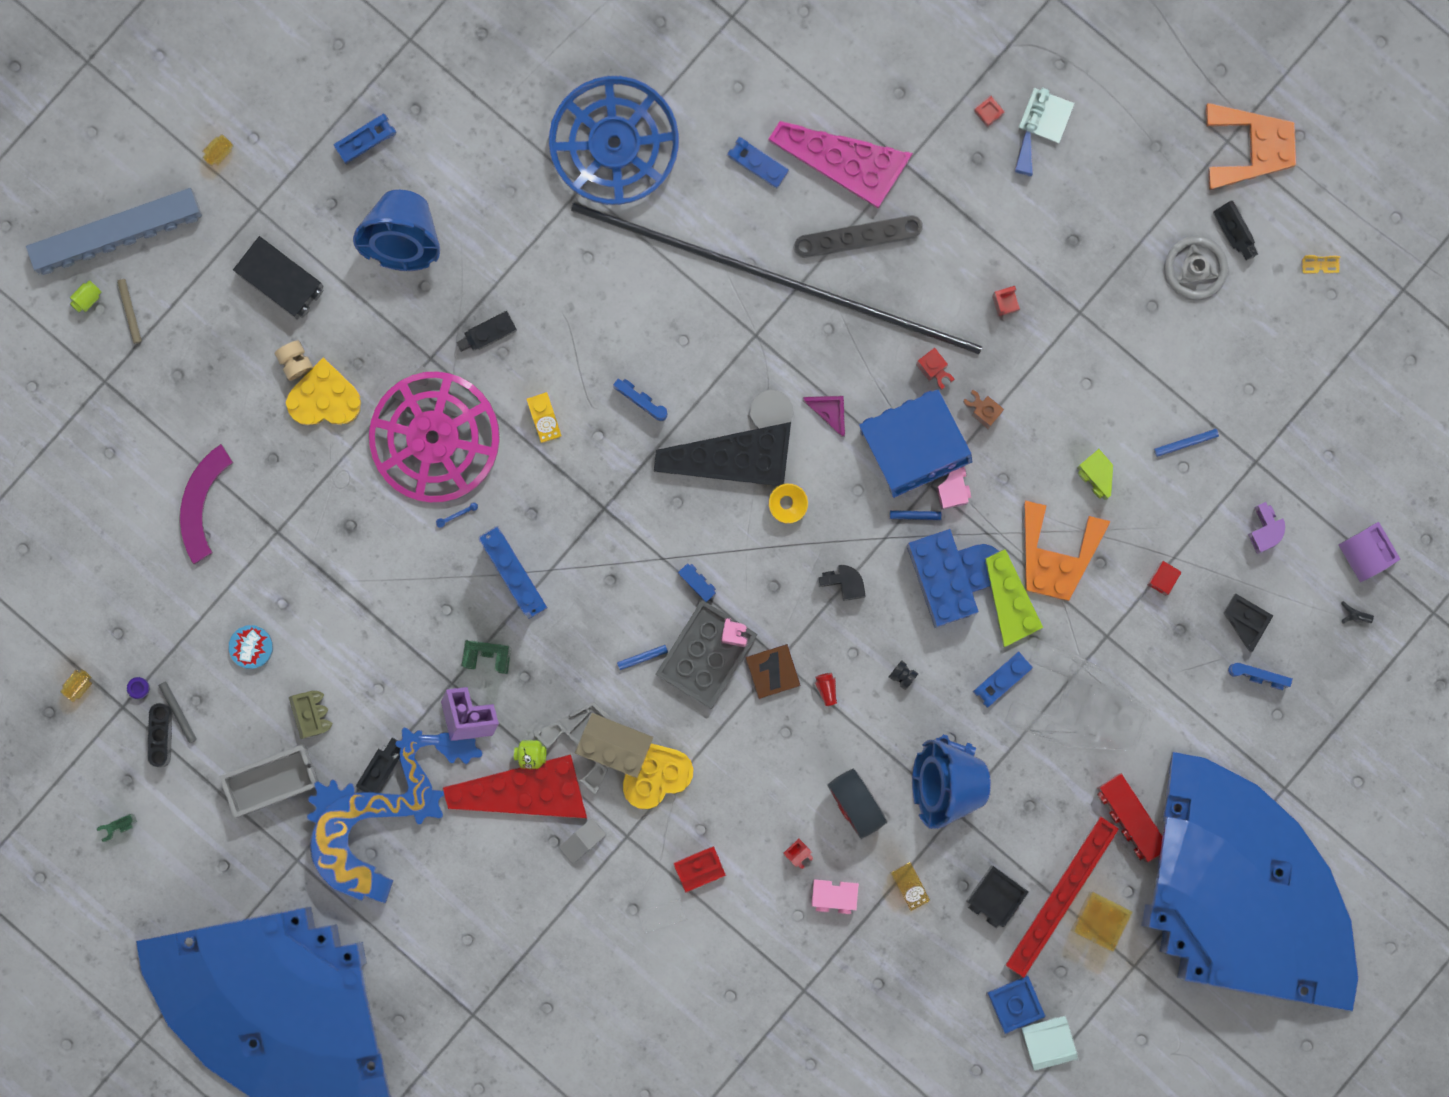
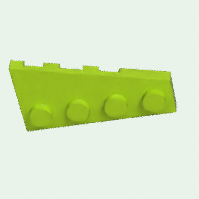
[985,549,1044,647]

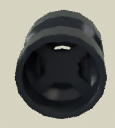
[888,660,919,690]

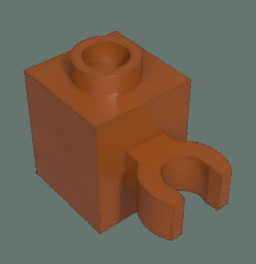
[963,390,1004,429]

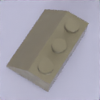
[575,713,653,778]

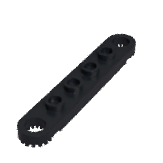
[794,216,922,258]

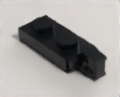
[1213,200,1258,260]
[456,310,517,352]
[356,737,400,793]

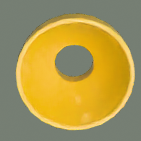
[768,483,808,523]

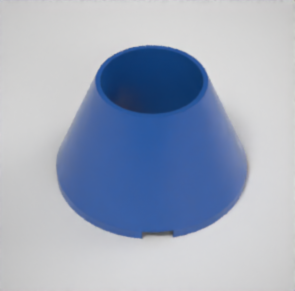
[353,189,441,271]
[912,740,991,829]

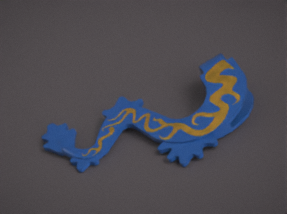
[307,727,482,904]

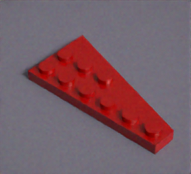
[443,754,587,818]

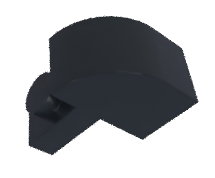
[818,565,866,601]

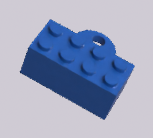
[906,529,999,628]

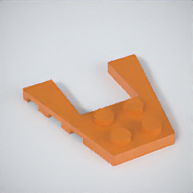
[1206,103,1296,190]
[1024,500,1110,601]

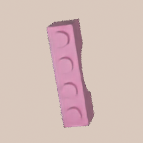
[937,467,971,510]

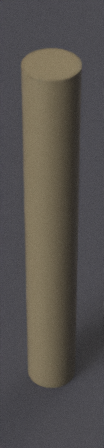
[117,279,142,344]

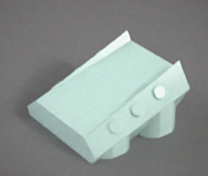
[1021,1016,1078,1070]

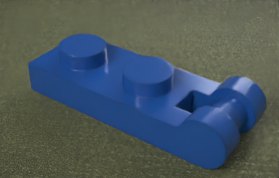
[333,114,397,164]
[727,137,789,189]
[613,378,667,421]
[973,651,1033,708]
[1228,663,1293,690]

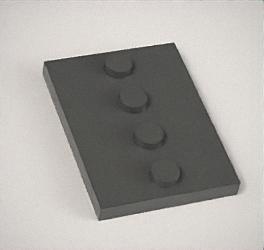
[656,600,758,709]

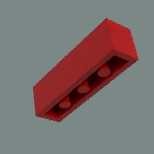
[1097,773,1163,862]

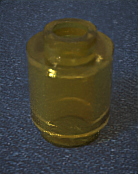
[202,134,234,166]
[60,669,93,702]

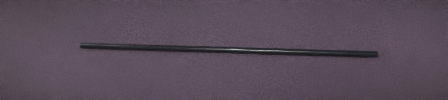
[571,203,982,354]

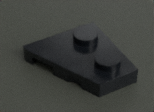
[1223,593,1274,652]

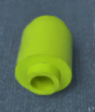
[69,280,102,313]

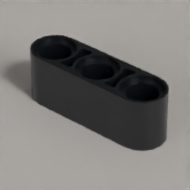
[147,703,172,768]

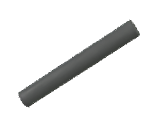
[158,681,197,743]

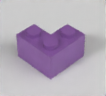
[441,687,499,741]

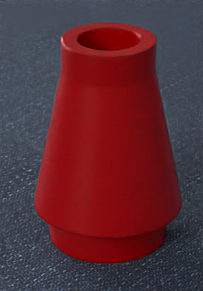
[815,673,837,706]

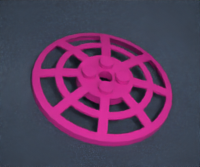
[369,371,500,502]

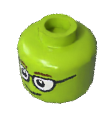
[514,740,546,769]

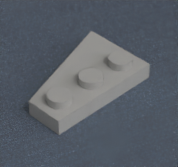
[392,365,463,419]

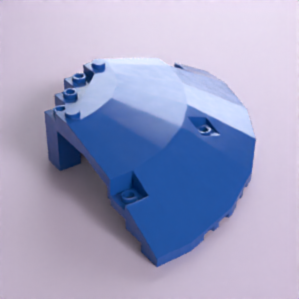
[1142,752,1358,1011]
[136,907,392,1097]

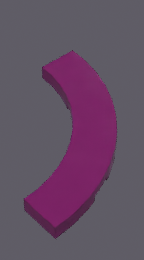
[180,444,234,565]

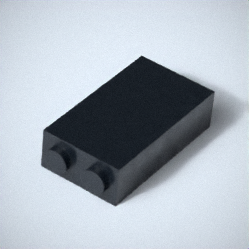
[233,236,324,320]

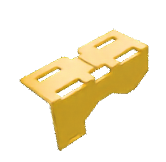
[1302,255,1341,273]

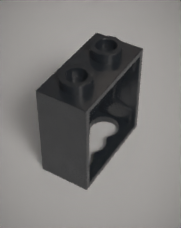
[966,865,1029,929]

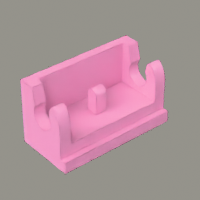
[722,619,747,647]

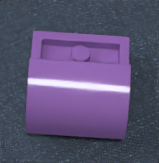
[1338,522,1401,582]

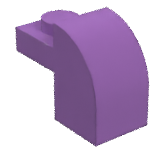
[1248,502,1285,554]

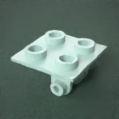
[1019,88,1074,143]

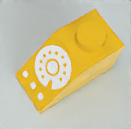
[526,392,562,443]

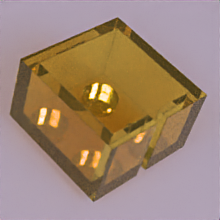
[1071,891,1133,952]

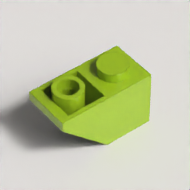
[1077,449,1113,500]

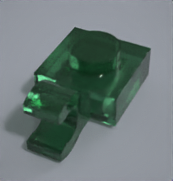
[97,814,137,842]

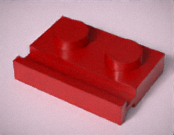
[673,846,726,893]

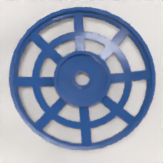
[549,76,679,205]

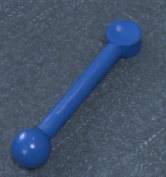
[436,502,478,528]

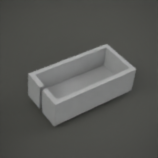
[219,745,319,818]

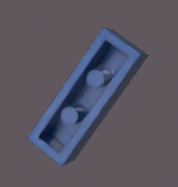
[678,563,716,602]

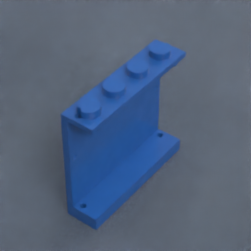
[859,389,973,498]
[478,526,547,619]

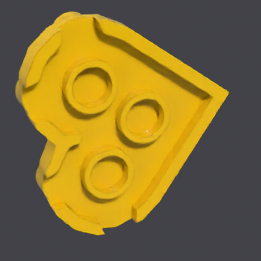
[286,357,361,425]
[623,743,693,809]

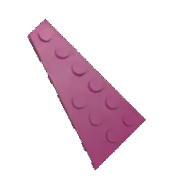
[768,121,913,209]

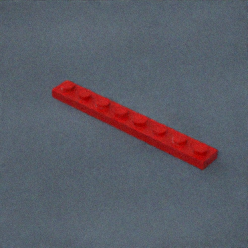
[1005,817,1119,977]

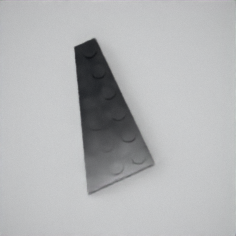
[654,422,791,486]

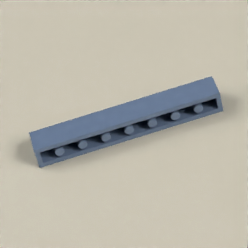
[26,188,202,275]

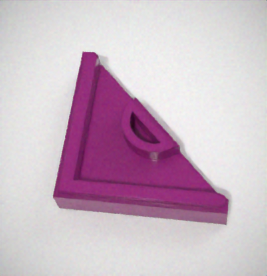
[803,396,845,437]

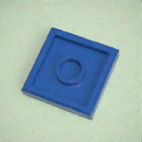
[987,975,1046,1034]

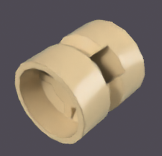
[274,340,314,381]

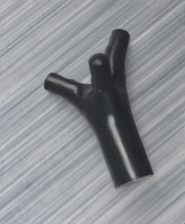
[1341,601,1374,623]

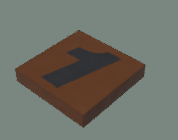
[746,644,801,699]

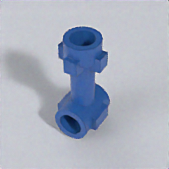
[935,734,976,756]

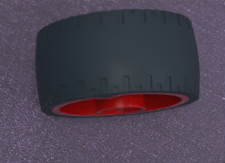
[827,768,887,839]

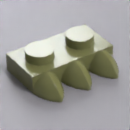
[288,690,333,739]

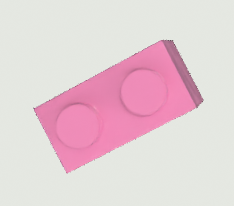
[811,879,859,914]

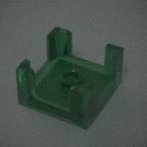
[461,640,512,674]

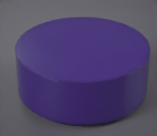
[127,677,150,699]

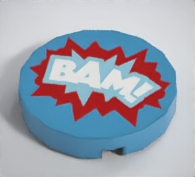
[229,625,273,669]

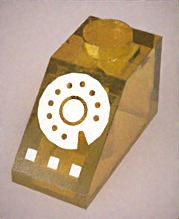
[890,862,930,911]

